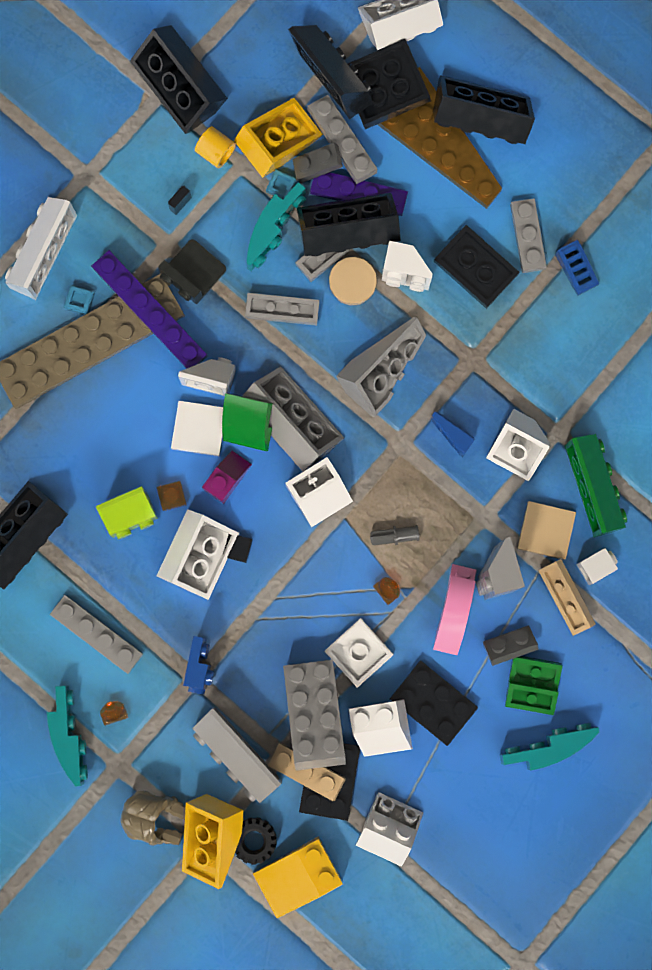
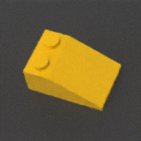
[234,98,323,178]
[182,794,243,889]
[253,837,343,918]

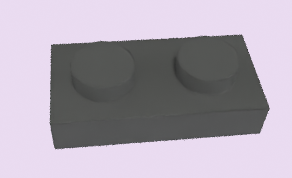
[293,142,343,183]
[483,625,539,666]

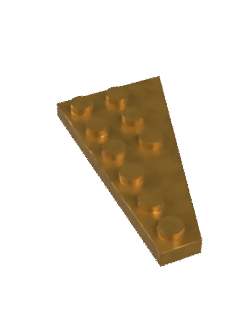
[377,66,502,209]

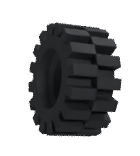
[235,817,277,865]

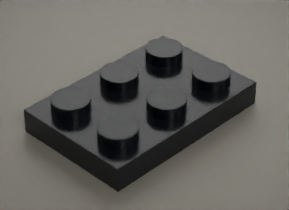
[433,225,520,309]
[389,660,478,746]
[299,743,360,821]

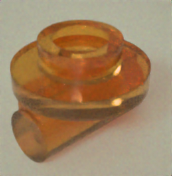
[373,577,400,605]
[100,701,128,726]

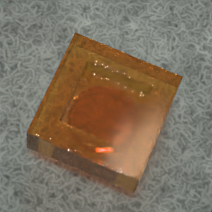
[157,481,187,511]

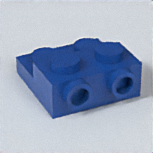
[183,636,214,695]

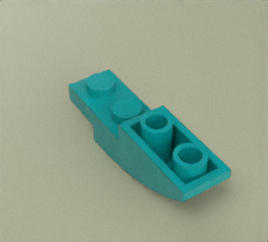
[247,182,306,271]
[47,686,88,786]
[500,723,599,771]

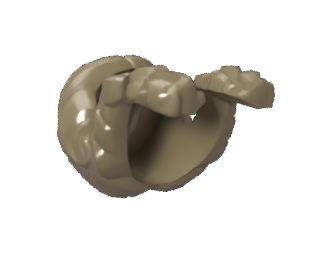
[120,790,186,846]

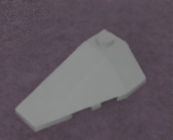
[336,317,426,417]

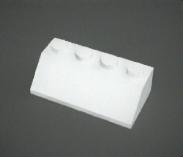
[5,197,77,300]

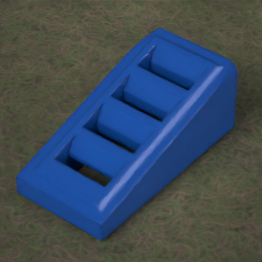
[555,240,599,296]
[431,411,475,457]

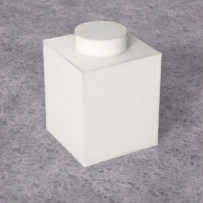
[576,548,618,585]

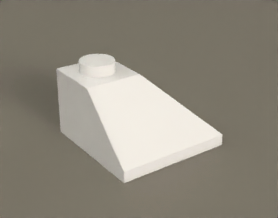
[178,357,236,396]
[486,409,551,481]

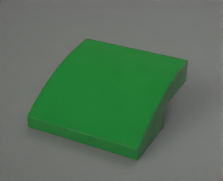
[222,393,273,451]
[505,656,563,715]

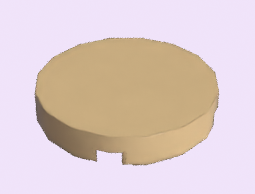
[329,257,377,306]

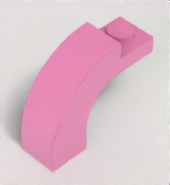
[433,564,476,655]

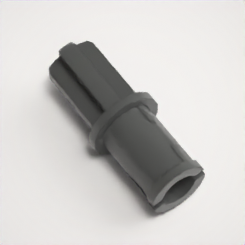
[370,525,419,545]

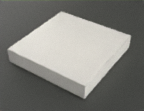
[171,401,223,456]
[324,618,394,688]

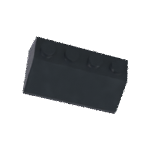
[130,25,228,134]
[288,25,373,119]
[433,75,535,144]
[297,193,401,256]
[0,481,68,590]

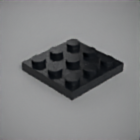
[347,39,431,129]

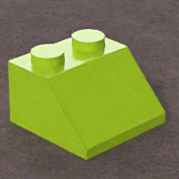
[96,486,158,539]

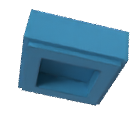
[266,169,297,200]
[64,285,95,315]

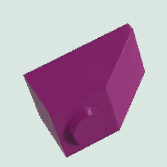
[202,451,252,504]

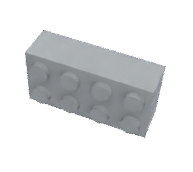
[283,660,346,771]

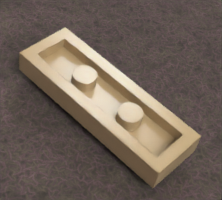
[538,559,596,636]
[268,743,346,801]

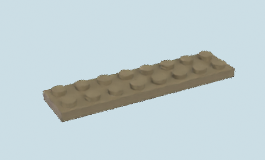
[0,274,185,409]

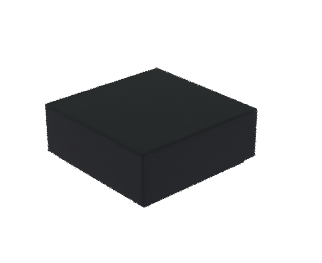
[168,186,192,215]
[223,534,253,563]

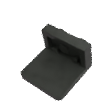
[158,239,226,305]

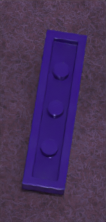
[310,172,408,216]

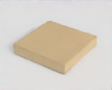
[517,501,576,560]

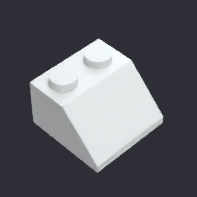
[349,699,413,757]

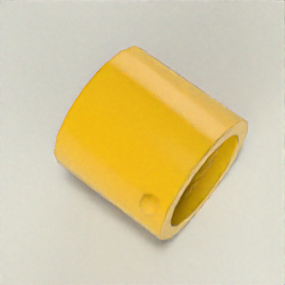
[195,126,236,168]

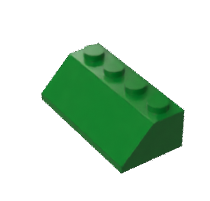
[565,434,627,538]

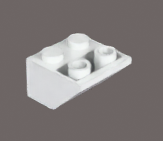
[382,241,432,292]
[285,457,353,527]
[356,792,423,867]

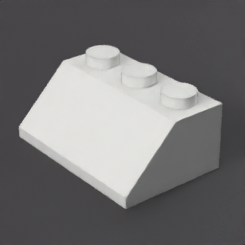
[358,0,443,50]
[157,509,239,600]

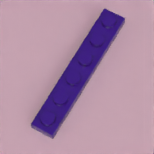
[91,250,207,369]

